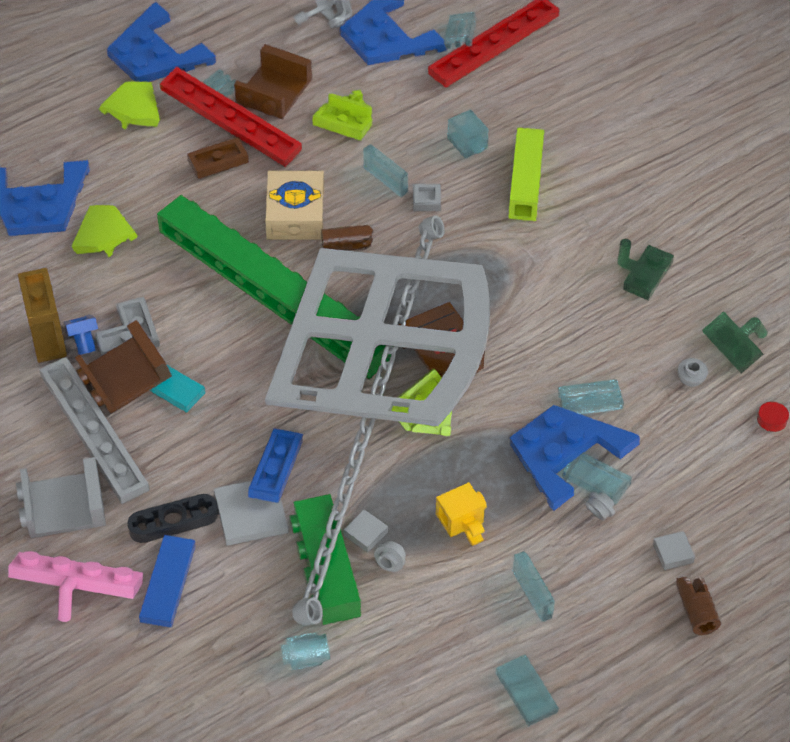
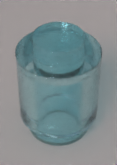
[280,632,330,670]

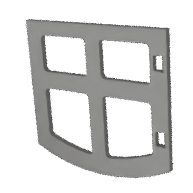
[265,248,491,426]

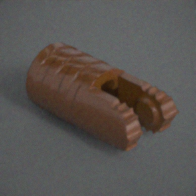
[321,225,373,251]
[676,577,721,636]

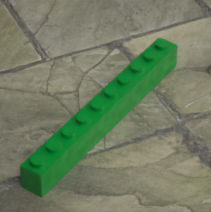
[157,195,391,379]

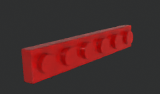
[428,0,560,88]
[159,67,302,167]

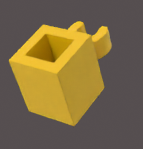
[436,482,487,546]

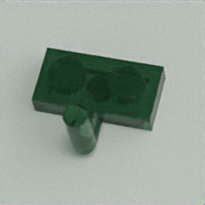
[617,238,674,301]
[702,311,768,374]

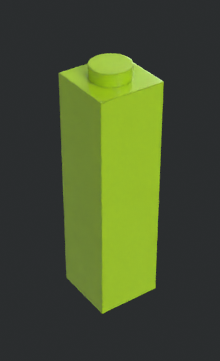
[508,127,544,221]

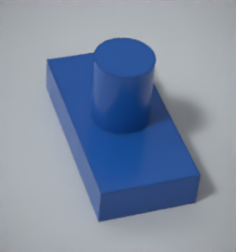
[63,315,98,355]

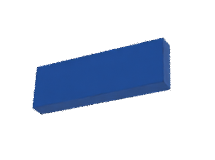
[248,428,303,503]
[139,535,196,628]

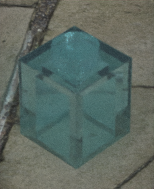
[447,109,489,158]

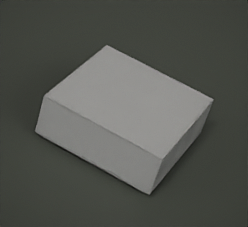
[413,184,441,211]
[344,509,388,553]
[653,531,695,570]

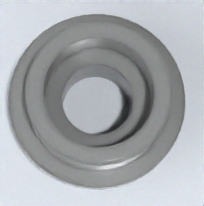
[678,358,708,387]
[585,492,615,520]
[374,541,406,572]

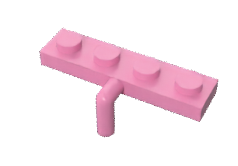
[8,551,143,622]

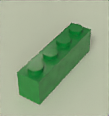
[289,494,361,625]

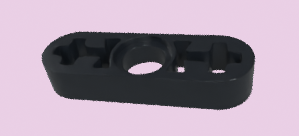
[127,494,218,543]

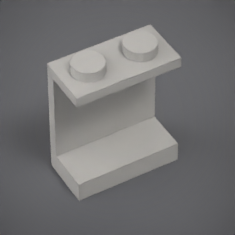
[16,457,106,538]

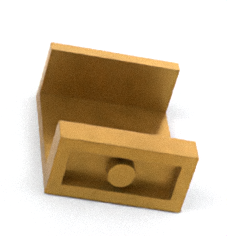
[18,267,67,363]

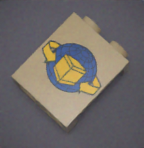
[265,171,324,240]

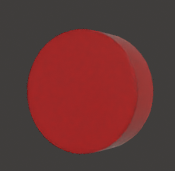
[757,402,789,432]

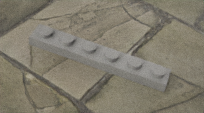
[39,357,150,504]

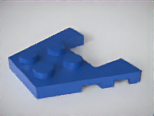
[340,0,447,65]
[107,2,216,82]
[0,160,90,236]
[510,405,640,511]

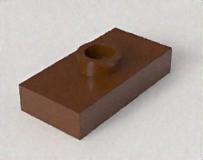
[187,137,249,179]

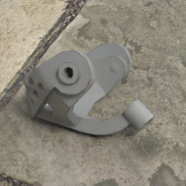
[293,0,352,29]

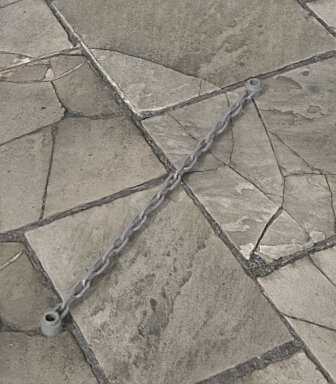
[292,216,445,625]

